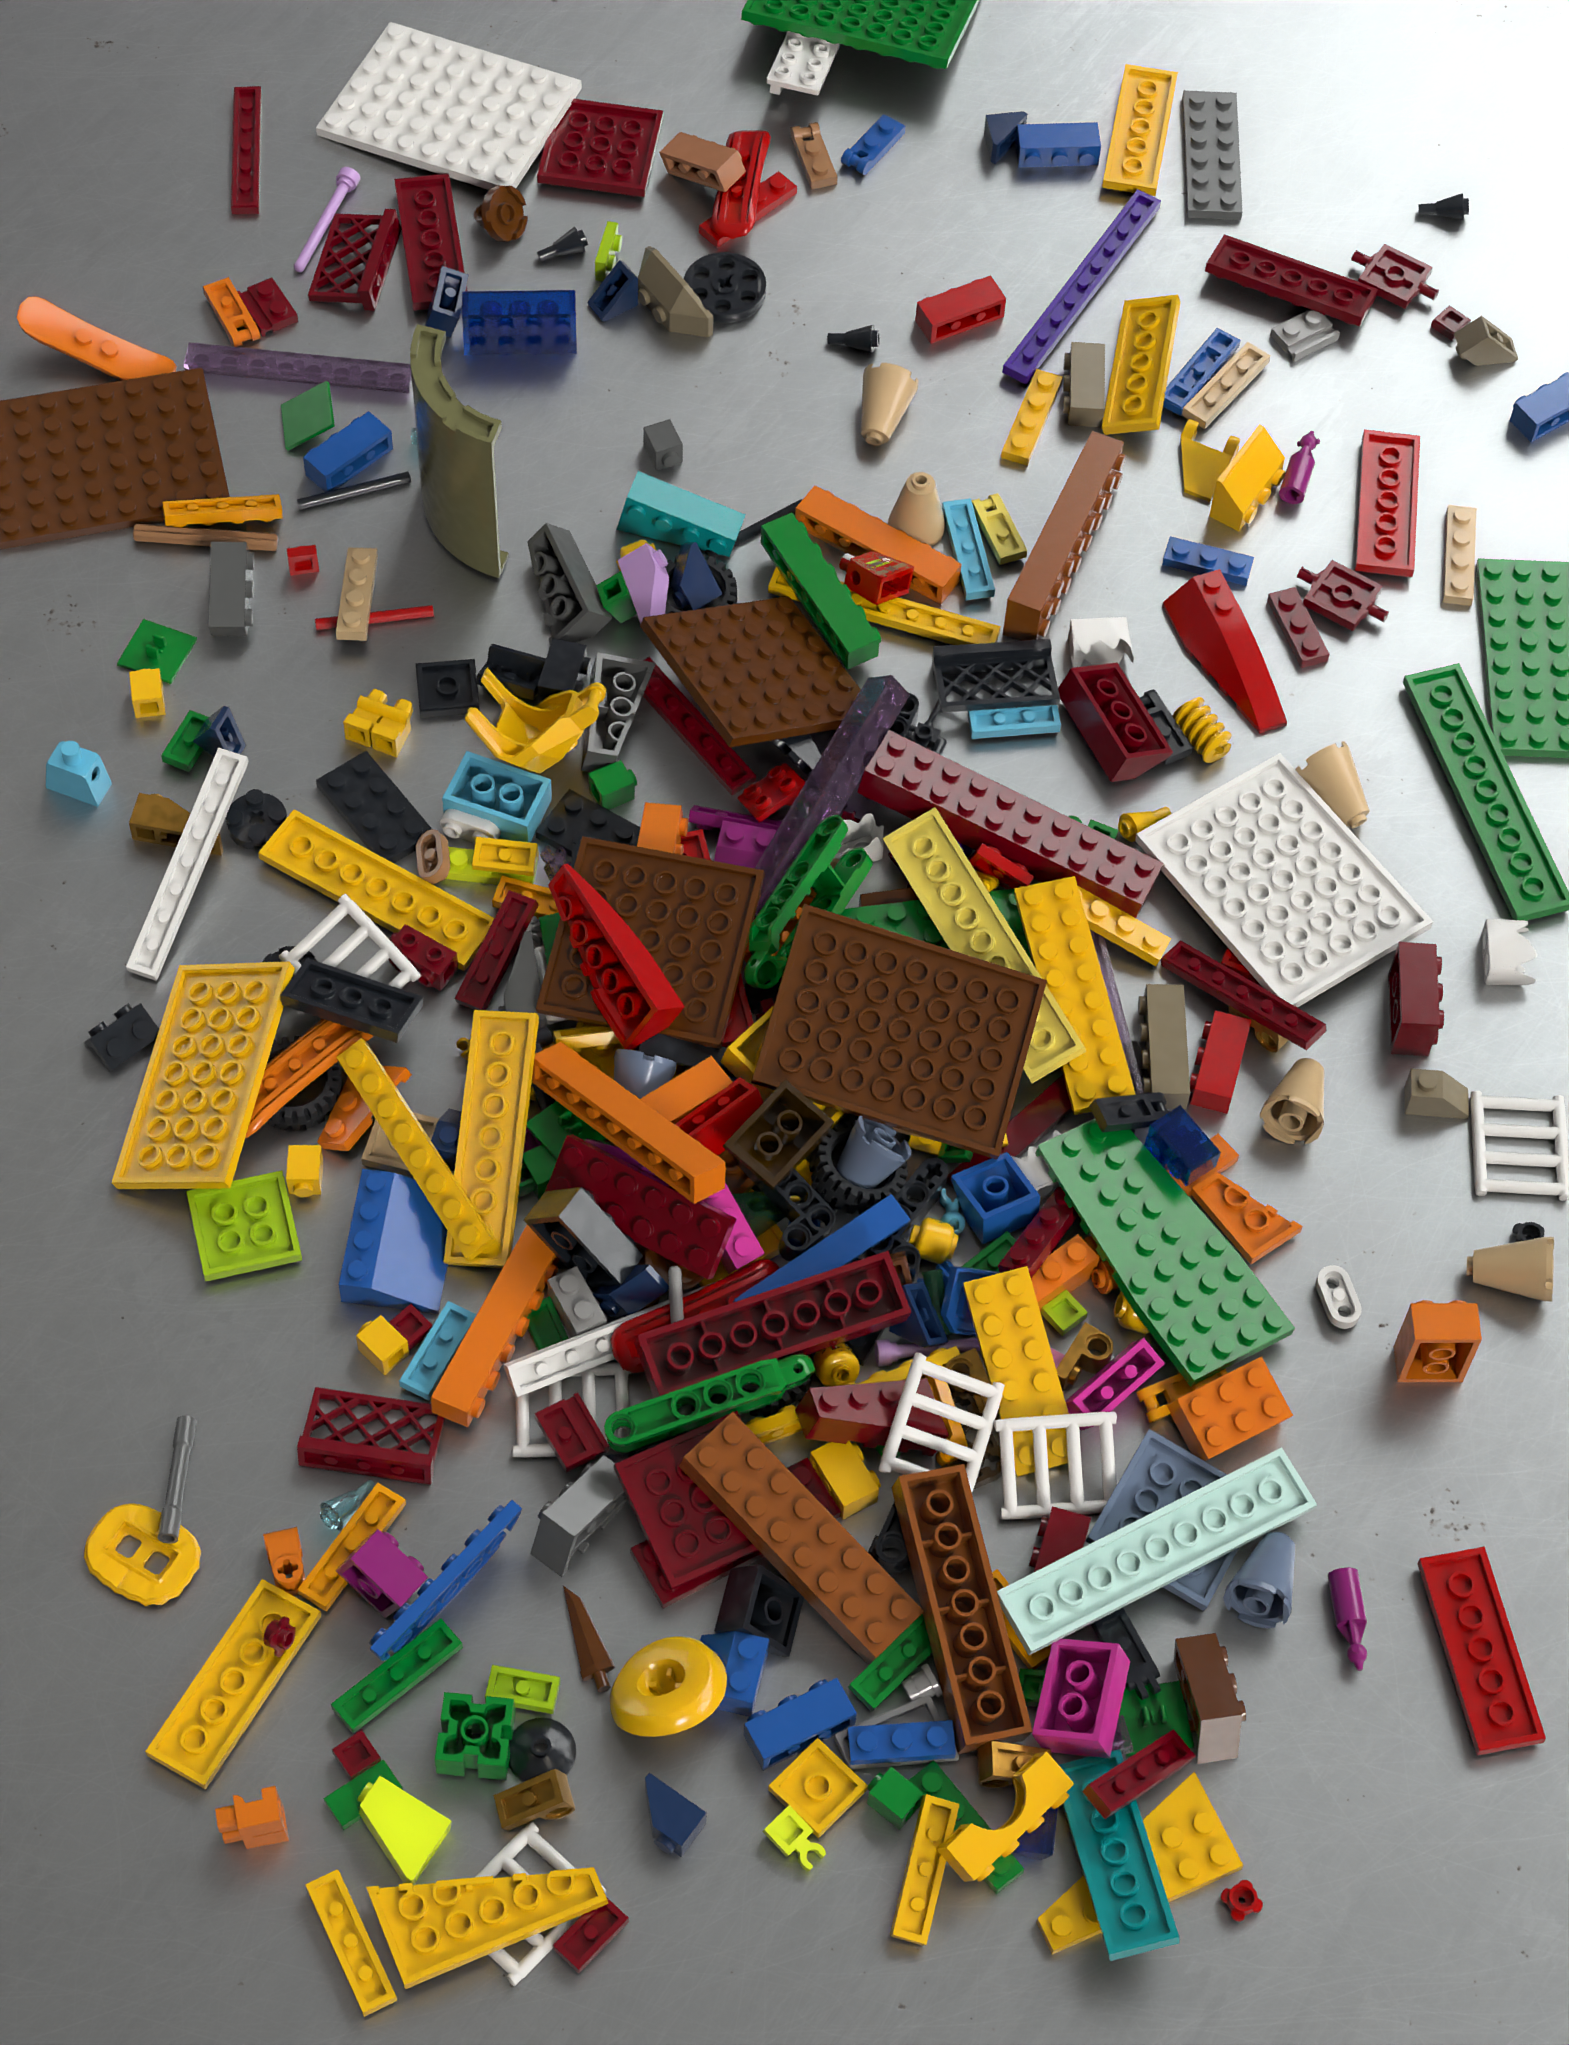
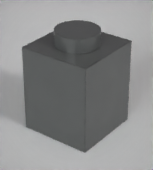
[643,419,683,470]

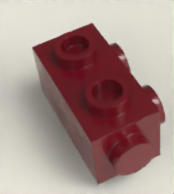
[389,924,458,991]

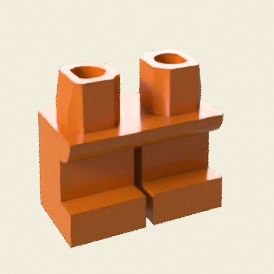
[215,1786,289,1849]

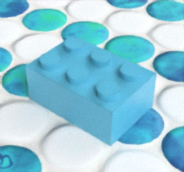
[442,751,552,842]

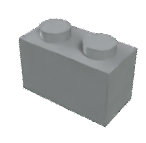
[547,1266,607,1338]

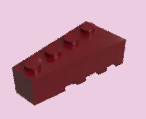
[795,1378,949,1456]

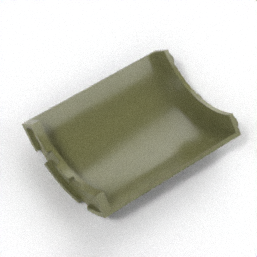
[410,324,509,578]

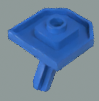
[935,1260,999,1336]

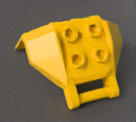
[465,667,606,774]

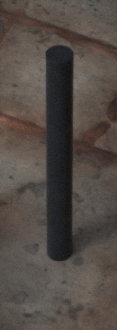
[297,471,411,510]
[705,499,802,558]

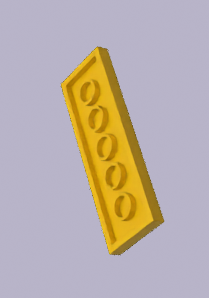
[1102,64,1178,196]
[1102,294,1181,435]
[963,1266,1069,1477]
[145,1579,321,1790]

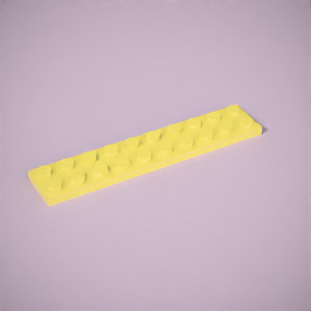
[882,807,1086,1083]

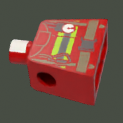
[839,551,914,605]

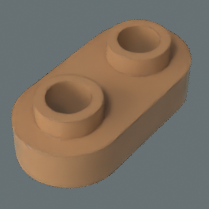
[416,829,450,884]

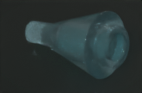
[320,1479,376,1531]

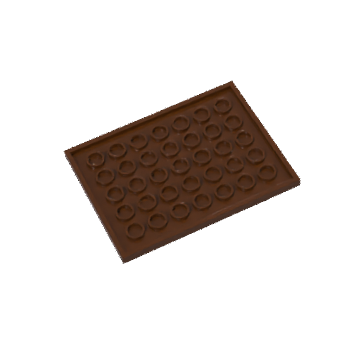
[0,368,230,550]
[751,904,1047,1160]

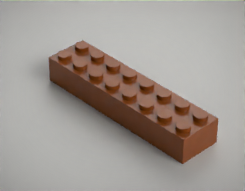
[1002,431,1126,641]
[679,1412,924,1665]
[891,1464,1033,1754]

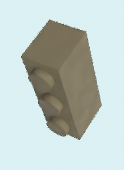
[1063,342,1105,427]

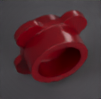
[263,1616,296,1657]

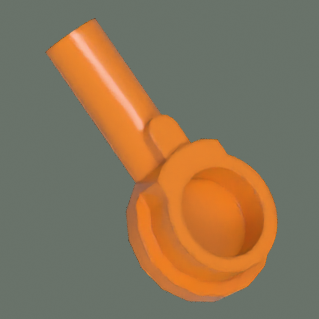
[1084,1236,1118,1294]

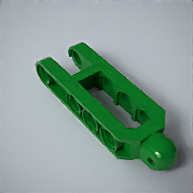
[744,815,873,989]
[604,1354,815,1455]

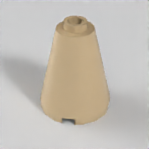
[861,363,919,446]
[888,472,945,547]
[1295,741,1370,829]
[1260,1058,1325,1144]
[1467,1237,1554,1302]

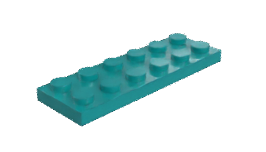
[1059,1749,1180,1961]

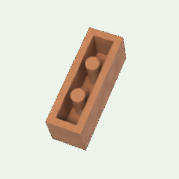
[659,132,746,192]

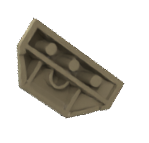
[638,246,713,337]

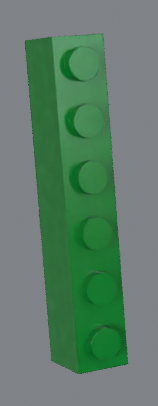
[761,513,881,670]

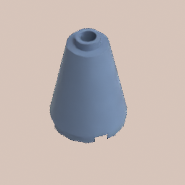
[614,1049,677,1099]
[833,1116,912,1206]
[1223,1532,1296,1629]

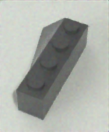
[527,523,612,644]
[581,652,656,772]

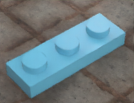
[967,705,1061,739]
[399,1301,477,1400]

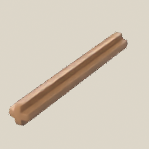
[133,524,278,551]

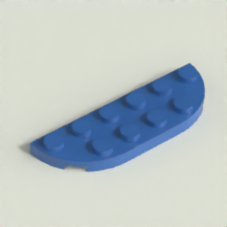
[369,1500,522,1661]

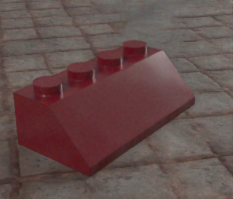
[1058,662,1173,782]

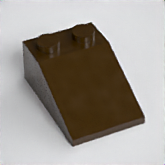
[723,1080,834,1190]

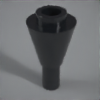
[1418,193,1469,220]
[537,226,588,262]
[827,325,880,353]

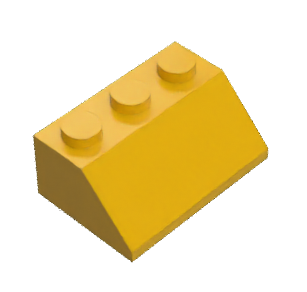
[1209,424,1285,532]

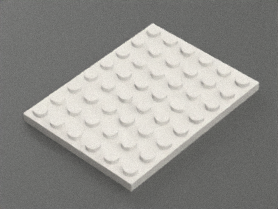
[316,22,582,190]
[1135,753,1433,1008]

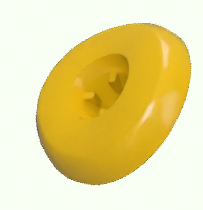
[609,1636,727,1737]

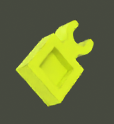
[762,1805,826,1871]

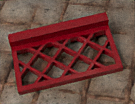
[308,209,401,311]
[297,1387,445,1485]

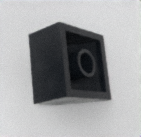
[714,1564,804,1657]

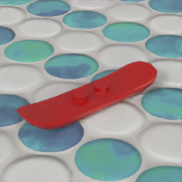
[712,130,771,239]
[610,1259,780,1373]

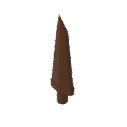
[563,1586,615,1693]

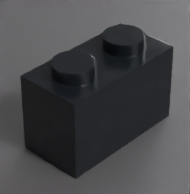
[538,638,592,703]

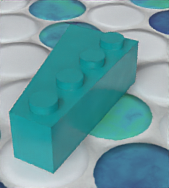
[616,471,746,557]

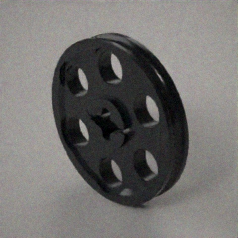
[684,252,766,323]

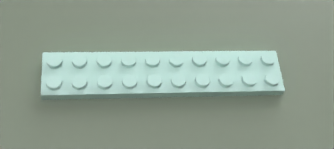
[997,1447,1317,1655]

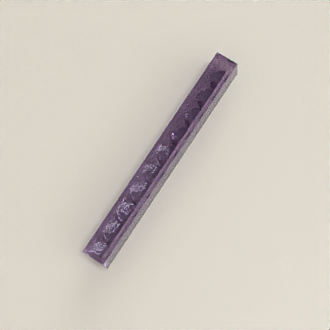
[754,675,910,920]

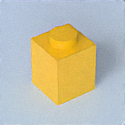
[129,668,166,718]
[286,1145,323,1197]
[356,1315,409,1376]

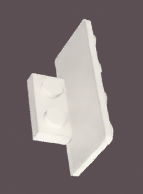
[766,31,840,95]

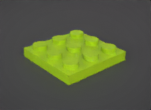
[186,1170,302,1282]

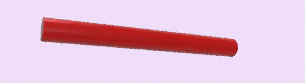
[315,605,434,630]

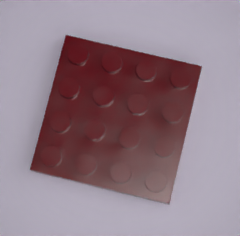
[537,99,663,197]
[613,1411,759,1591]

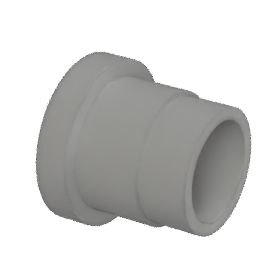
[902,1664,943,1702]

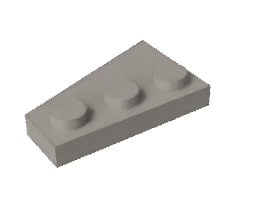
[834,1695,959,1770]

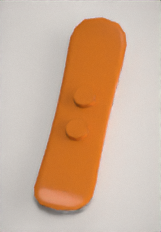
[16,296,177,381]
[245,1019,373,1138]

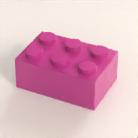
[1032,1639,1130,1758]

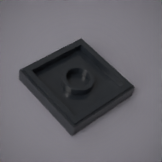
[415,659,480,718]

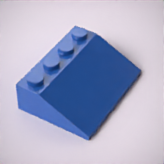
[338,1169,448,1314]

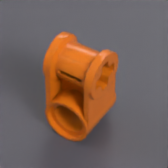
[263,1527,306,1597]

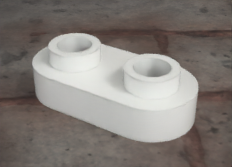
[440,809,501,844]
[1316,1265,1362,1329]

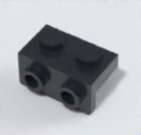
[476,644,546,700]
[84,1003,159,1072]

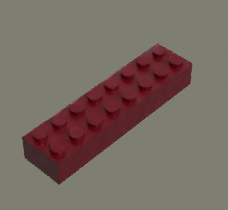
[634,1251,911,1398]

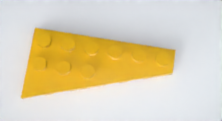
[1036,1771,1244,1955]
[366,1867,608,1989]

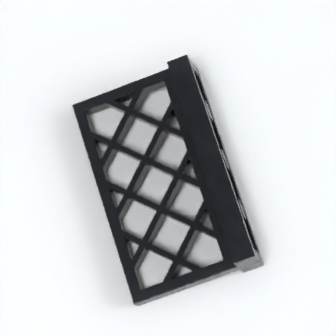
[931,639,1060,713]

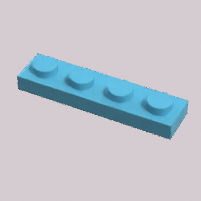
[942,498,995,600]

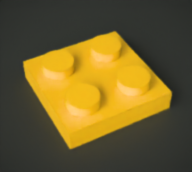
[768,1738,868,1839]

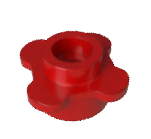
[1221,1880,1263,1922]

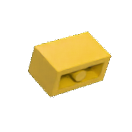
[809,1441,881,1520]

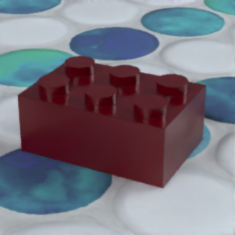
[1388,942,1444,1056]

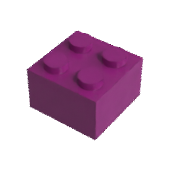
[335,1529,428,1618]

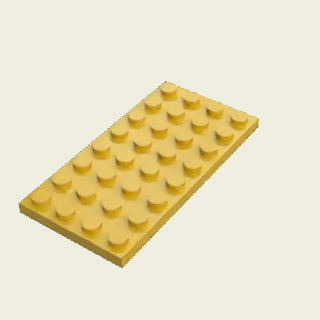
[111,961,295,1189]

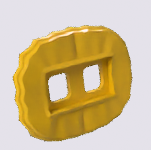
[84,1503,202,1606]

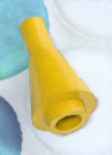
[1118,806,1171,842]

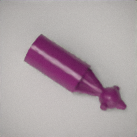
[1279,431,1320,504]
[1328,1567,1368,1671]

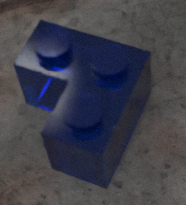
[1144,1105,1221,1186]

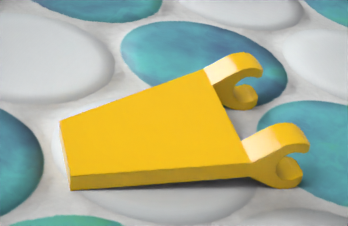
[1180,419,1240,502]

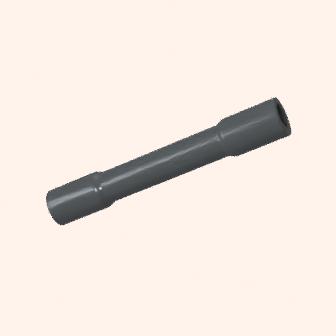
[157,1416,197,1544]

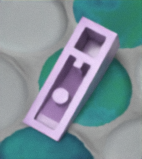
[617,543,669,623]

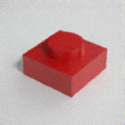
[286,545,319,576]

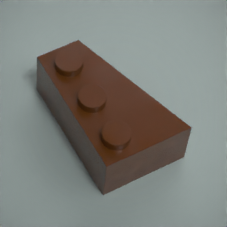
[1174,1633,1246,1764]

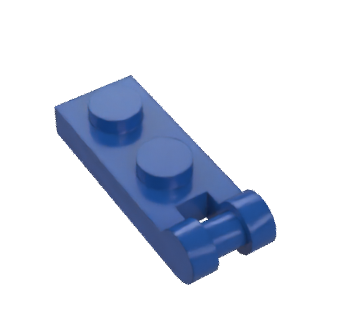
[841,114,906,175]

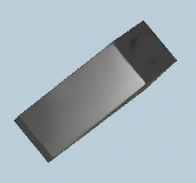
[498,931,546,1029]

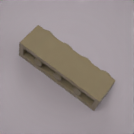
[1138,984,1190,1109]

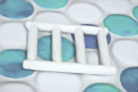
[279,894,421,989]
[1470,1091,1569,1201]
[878,1352,1005,1492]
[511,1362,634,1458]
[993,1412,1117,1520]
[475,1821,606,1986]

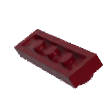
[454,890,539,1011]
[998,1187,1078,1278]
[1082,1729,1196,1819]

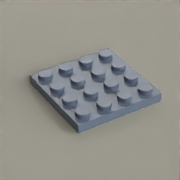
[1085,1429,1239,1611]

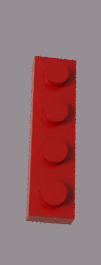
[699,171,797,248]

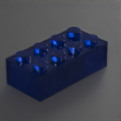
[462,290,577,356]

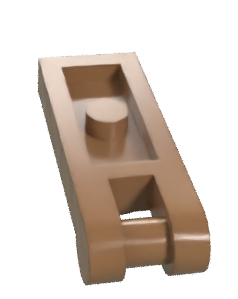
[790,122,838,190]

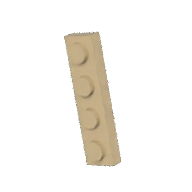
[1182,342,1271,429]
[1442,505,1477,606]
[336,547,378,641]

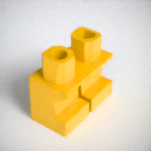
[343,689,413,758]

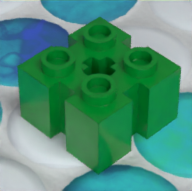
[435,1692,516,1780]

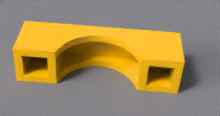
[937,1751,1074,1882]

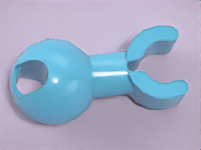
[939,1188,965,1235]

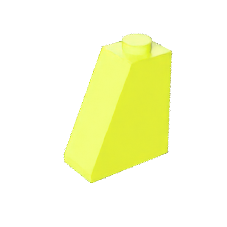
[358,1776,452,1885]

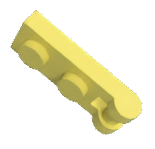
[971,493,1027,565]

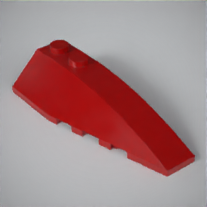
[1162,569,1287,734]
[548,864,685,1050]

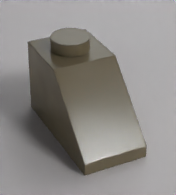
[1454,315,1518,366]
[1404,1068,1469,1119]

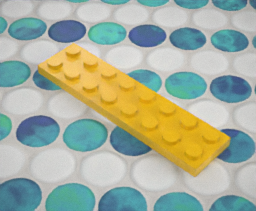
[258,809,494,971]
[1014,876,1136,1115]
[444,1010,539,1268]

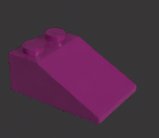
[714,820,783,920]

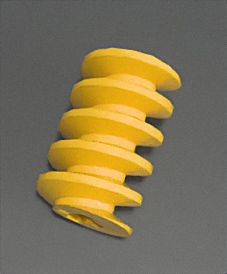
[1172,697,1232,763]

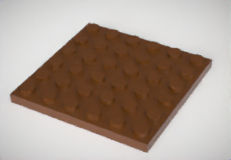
[640,596,879,747]
[536,836,765,1049]

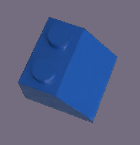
[951,1152,1040,1244]
[700,1631,769,1717]

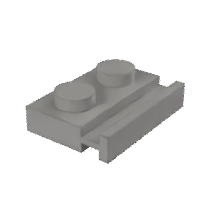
[1270,309,1340,362]

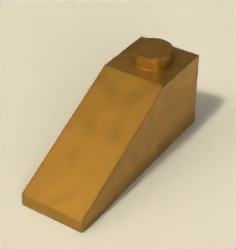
[129,793,223,856]

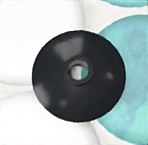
[509,1718,576,1782]

